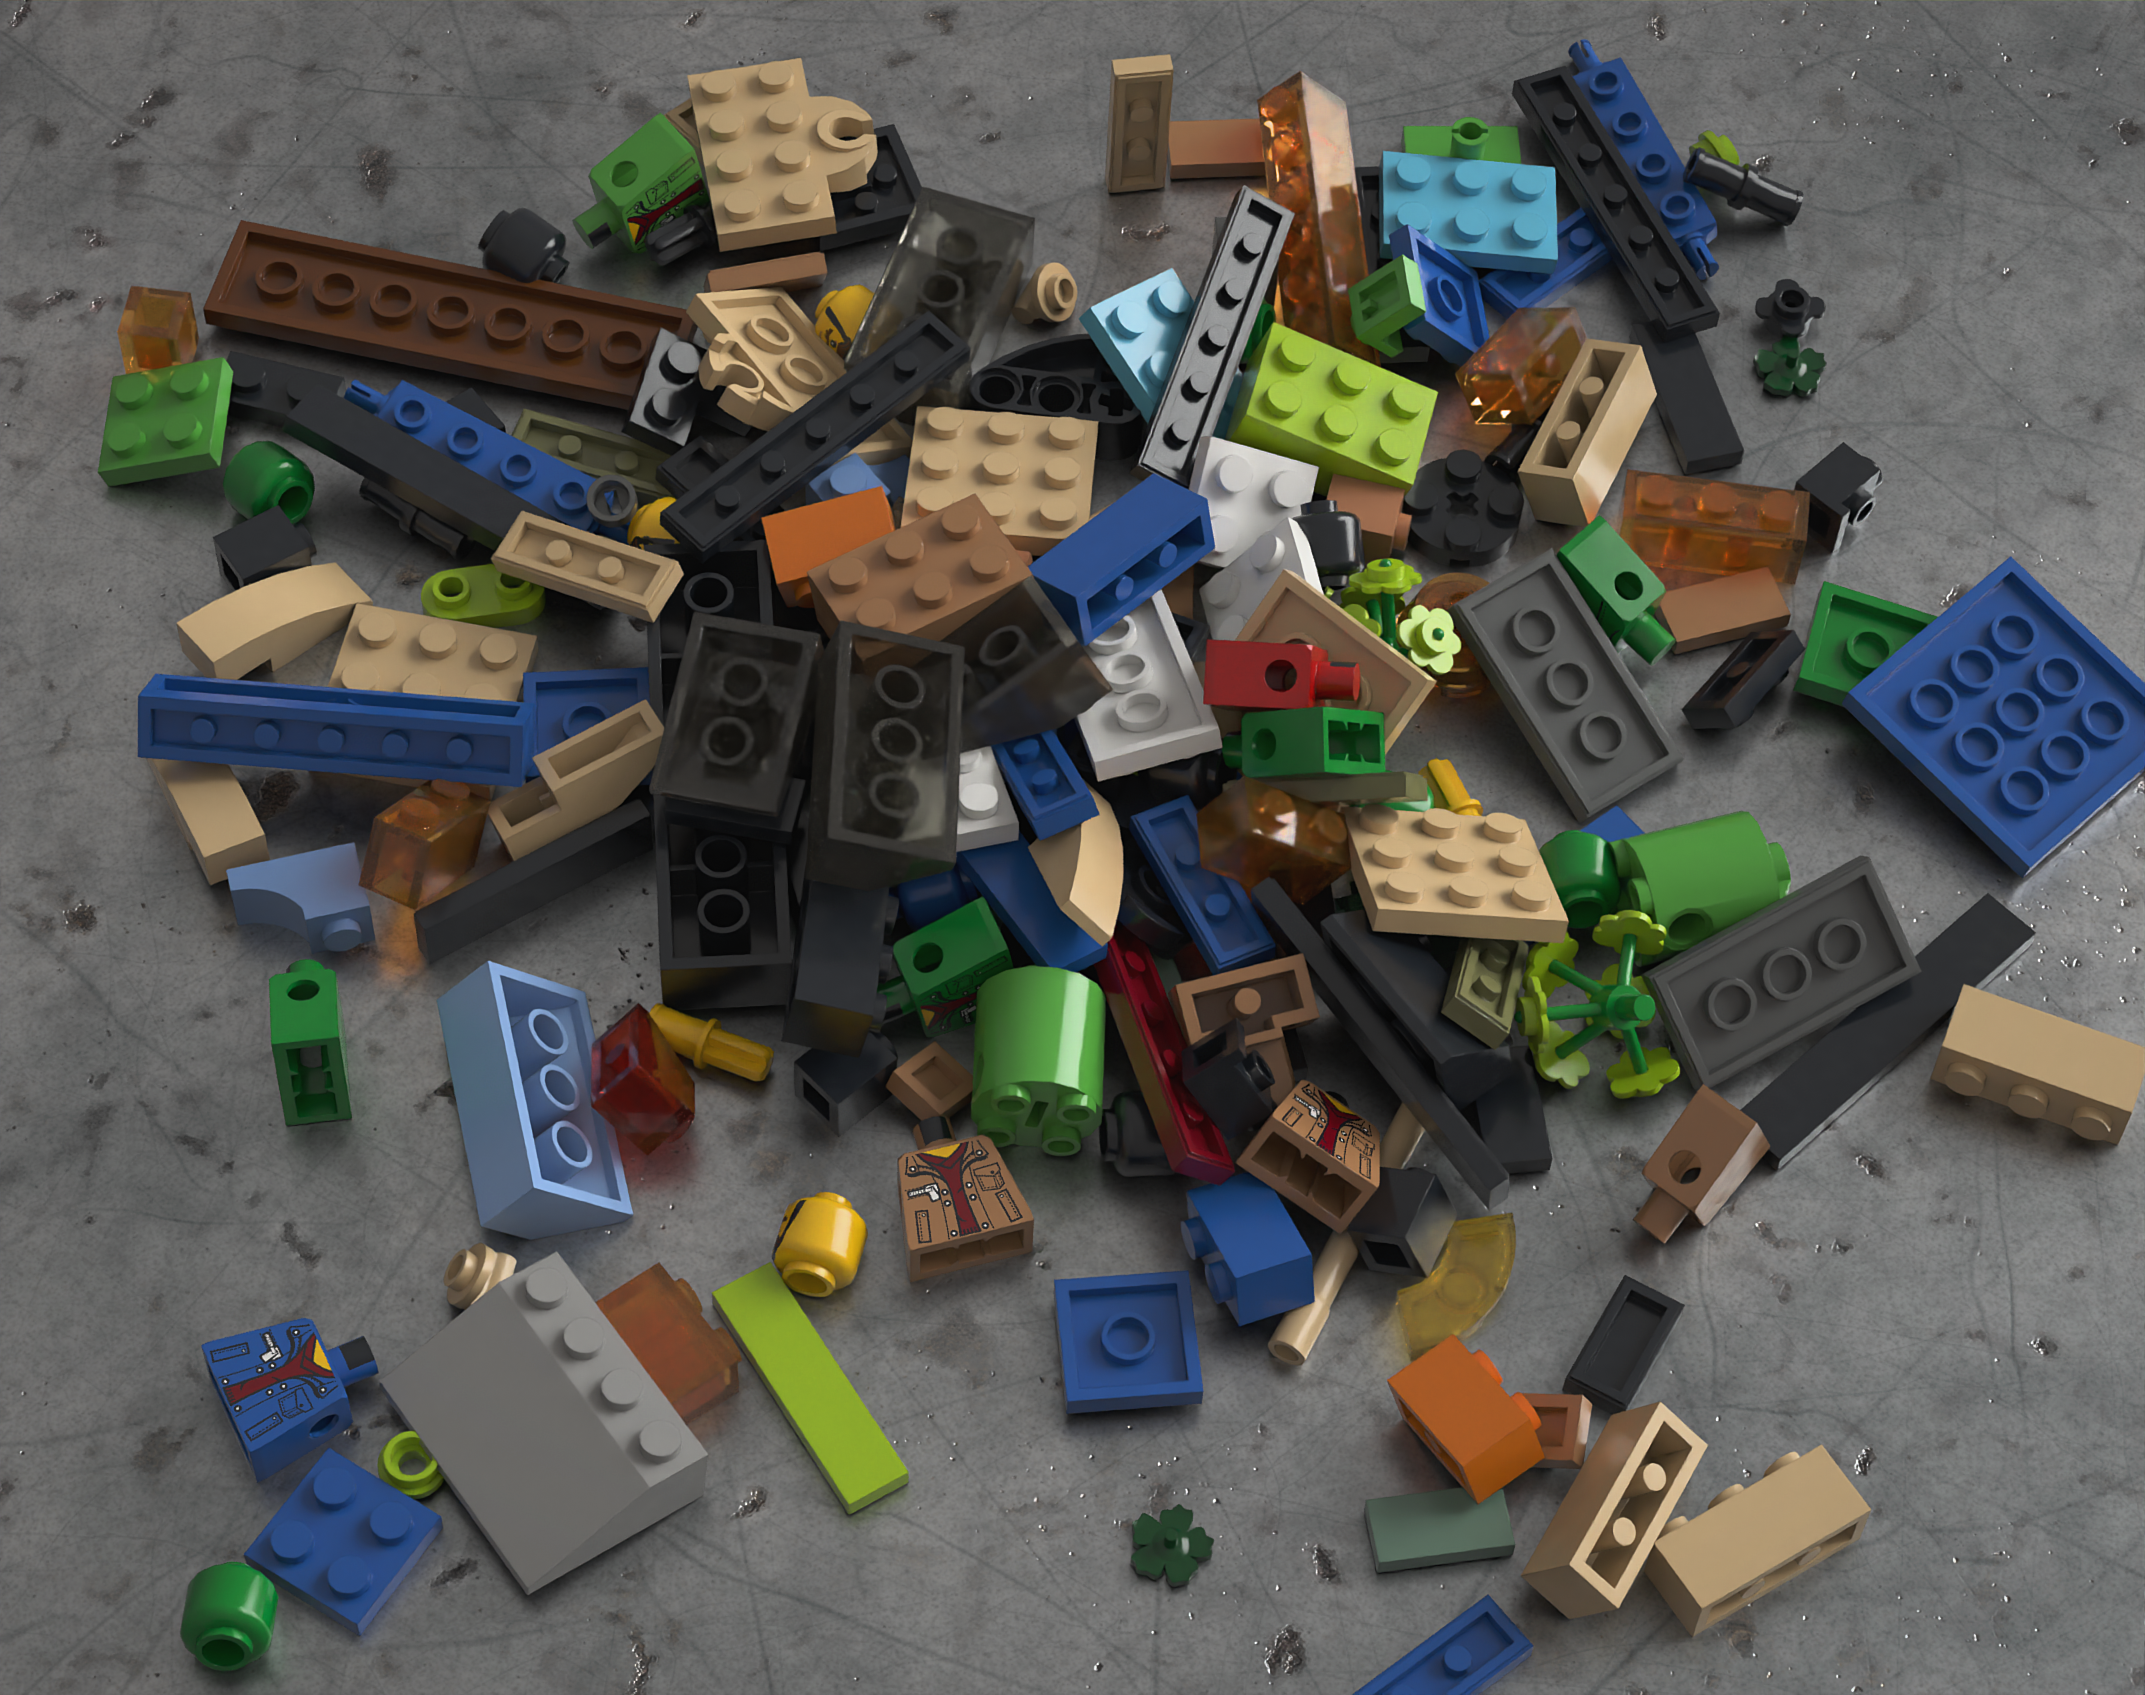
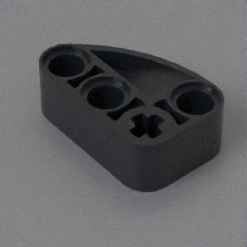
[969,334,1145,461]

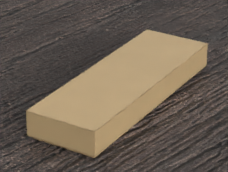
[1105,54,1174,193]
[491,511,684,623]

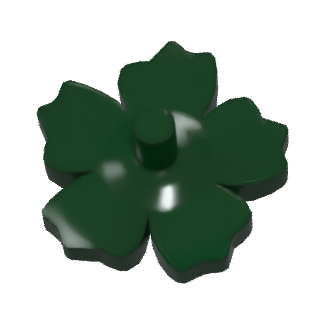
[1753,335,1827,397]
[1130,1504,1214,1587]

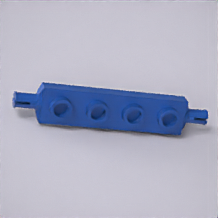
[1568,39,1719,280]
[344,380,630,545]

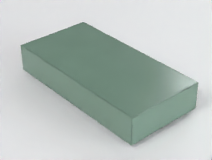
[1364,1487,1516,1573]

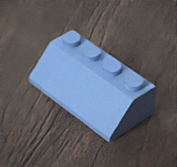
[437,961,633,1240]

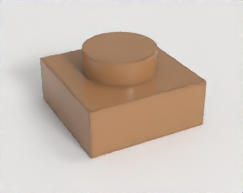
[886,1041,973,1121]
[1521,1393,1592,1469]

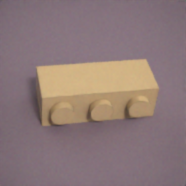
[1518,338,1657,527]
[1930,984,2145,1145]
[1521,1402,1708,1619]
[1644,1444,1871,1637]

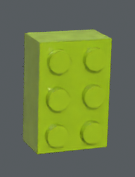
[1225,322,1438,497]

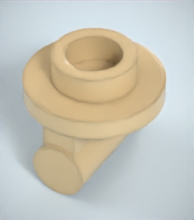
[1012,262,1077,324]
[444,1243,517,1310]

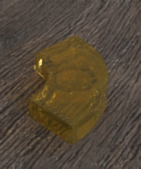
[1395,1212,1516,1361]

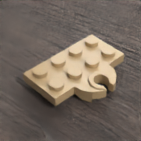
[687,58,878,252]
[686,287,913,467]

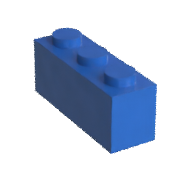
[1028,473,1215,646]

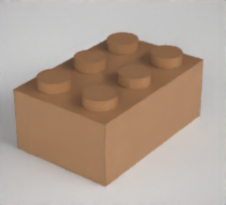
[807,493,1041,703]

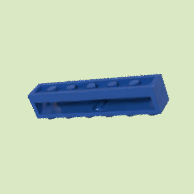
[138,674,535,787]

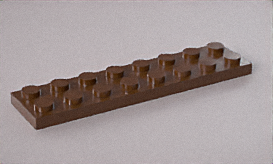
[203,220,698,410]

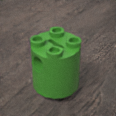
[1607,811,1791,967]
[971,965,1106,1156]

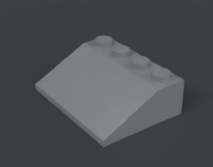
[379,1251,709,1595]

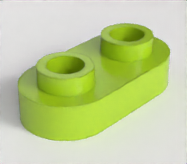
[421,564,546,628]

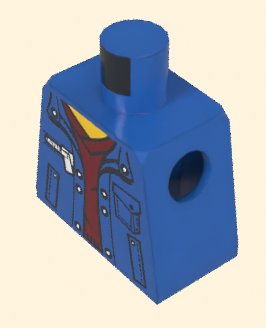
[201,1318,379,1483]

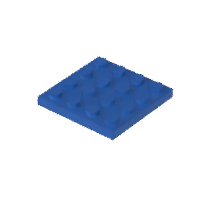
[1842,556,2145,878]

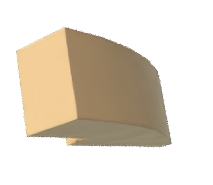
[176,562,373,680]
[484,699,672,861]
[146,758,270,885]
[1028,779,1123,947]

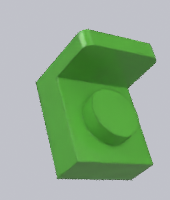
[1348,255,1426,358]

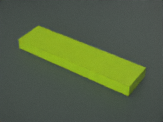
[712,1262,909,1515]

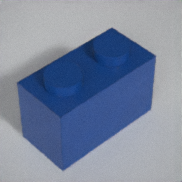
[1181,1172,1315,1326]

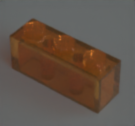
[1616,469,1810,584]

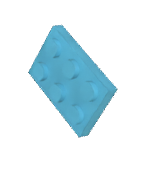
[1379,151,1558,274]
[1079,268,1243,440]

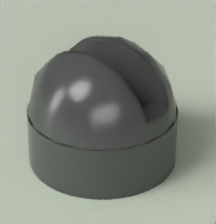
[586,475,638,528]

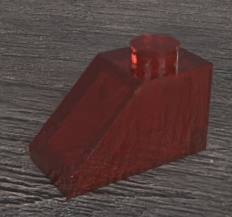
[591,1003,695,1156]

